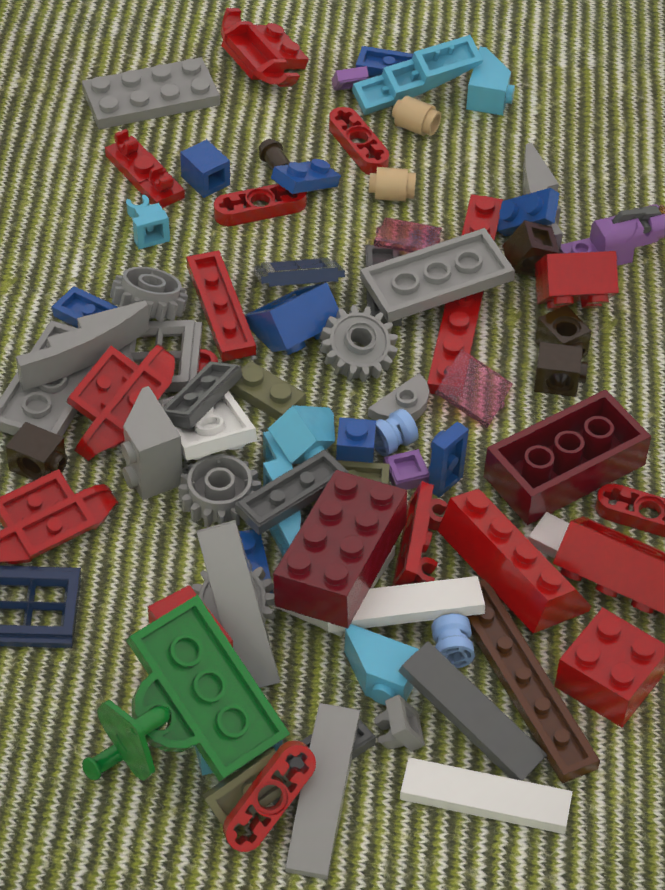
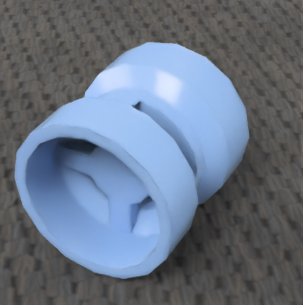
[375,409,419,456]
[431,613,475,668]

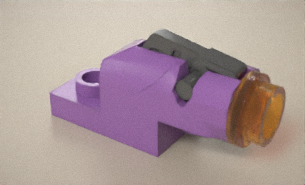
[560,204,665,266]

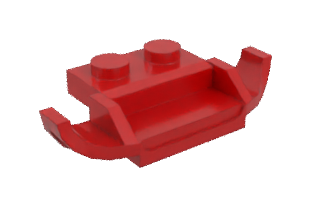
[221,8,309,87]
[66,344,175,461]
[0,469,118,564]

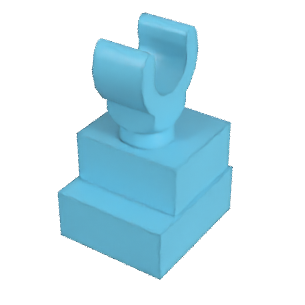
[126,195,170,249]

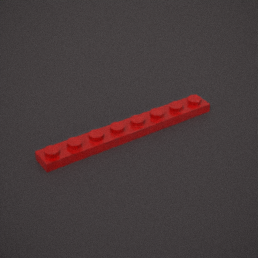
[427,194,503,399]

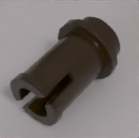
[259,139,290,170]

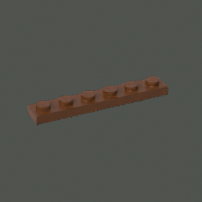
[466,579,600,783]

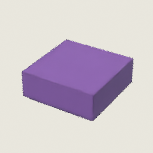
[331,66,369,91]
[383,449,429,490]

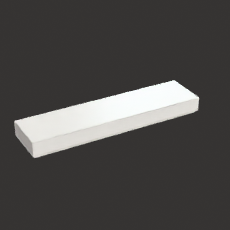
[326,576,485,633]
[400,757,573,834]

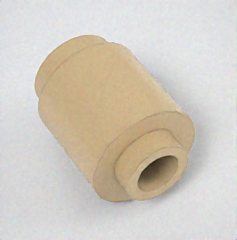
[392,96,441,136]
[369,167,416,202]

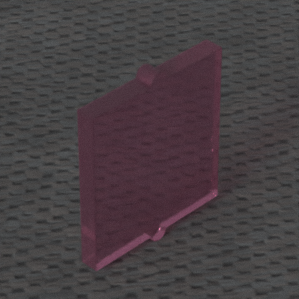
[374,217,442,253]
[435,349,513,428]

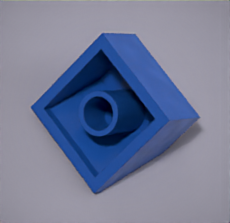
[245,282,339,355]

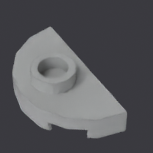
[368,373,430,420]

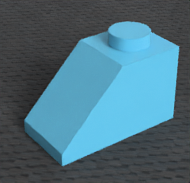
[466,46,515,116]
[268,405,335,464]
[344,624,419,706]

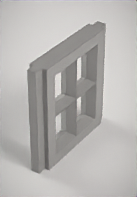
[119,320,203,392]

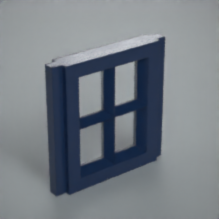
[254,257,345,287]
[0,565,81,648]

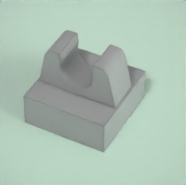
[374,695,425,752]

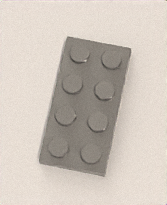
[82,57,220,130]
[360,228,515,323]
[0,320,96,436]

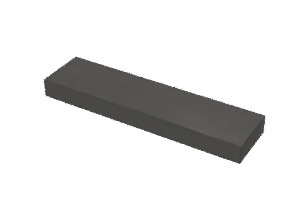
[398,641,547,781]

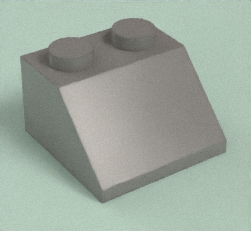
[120,386,183,500]

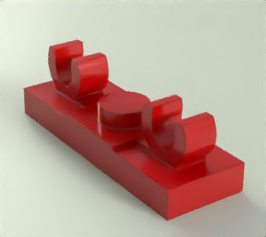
[105,129,185,208]
[392,481,448,586]

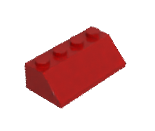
[438,488,592,634]
[553,516,665,614]

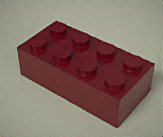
[483,389,651,525]
[273,470,407,629]

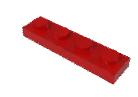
[186,250,256,362]

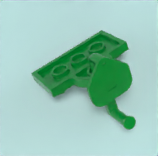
[82,595,290,782]

